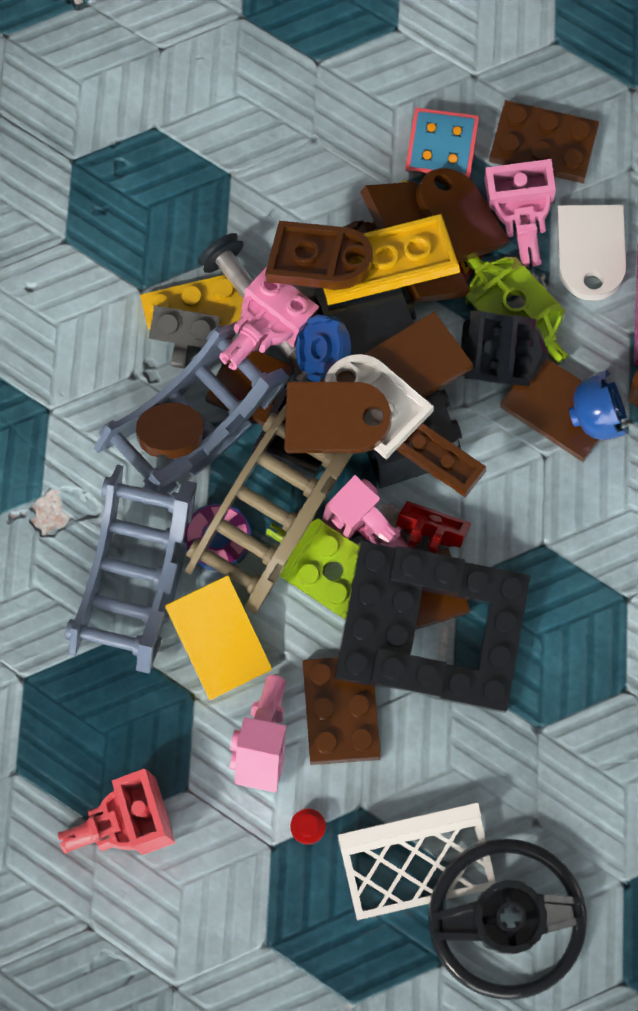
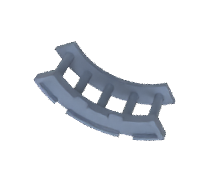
[93,322,290,506]
[65,465,197,674]

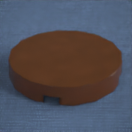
[136,403,204,459]

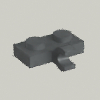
[149,305,221,369]

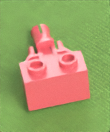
[58,769,176,855]

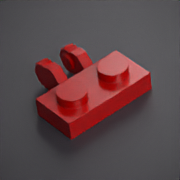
[396,501,471,554]

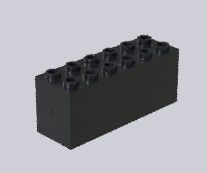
[314,286,462,489]

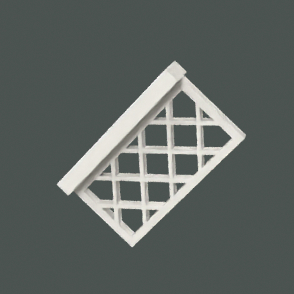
[337,802,496,920]

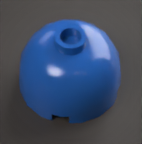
[569,370,629,441]

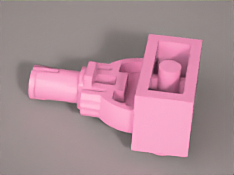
[484,159,556,268]
[220,267,320,370]
[322,475,413,549]
[230,675,286,792]

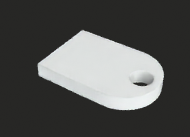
[557,205,626,301]
[324,354,434,460]

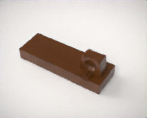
[396,423,486,498]

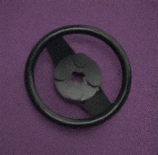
[428,839,587,1000]

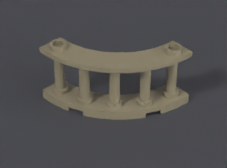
[185,404,353,614]

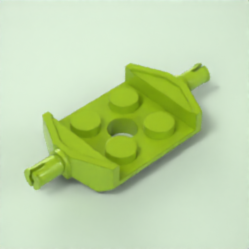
[465,257,569,364]
[266,518,358,620]

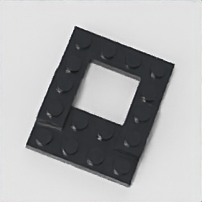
[334,541,531,713]

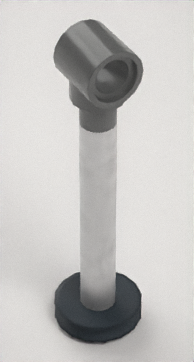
[197,233,313,382]

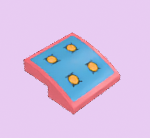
[405,107,479,179]

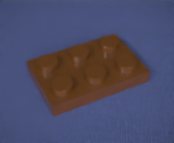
[489,100,599,184]
[303,657,380,765]

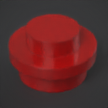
[290,808,326,845]

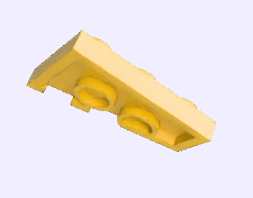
[140,275,243,329]

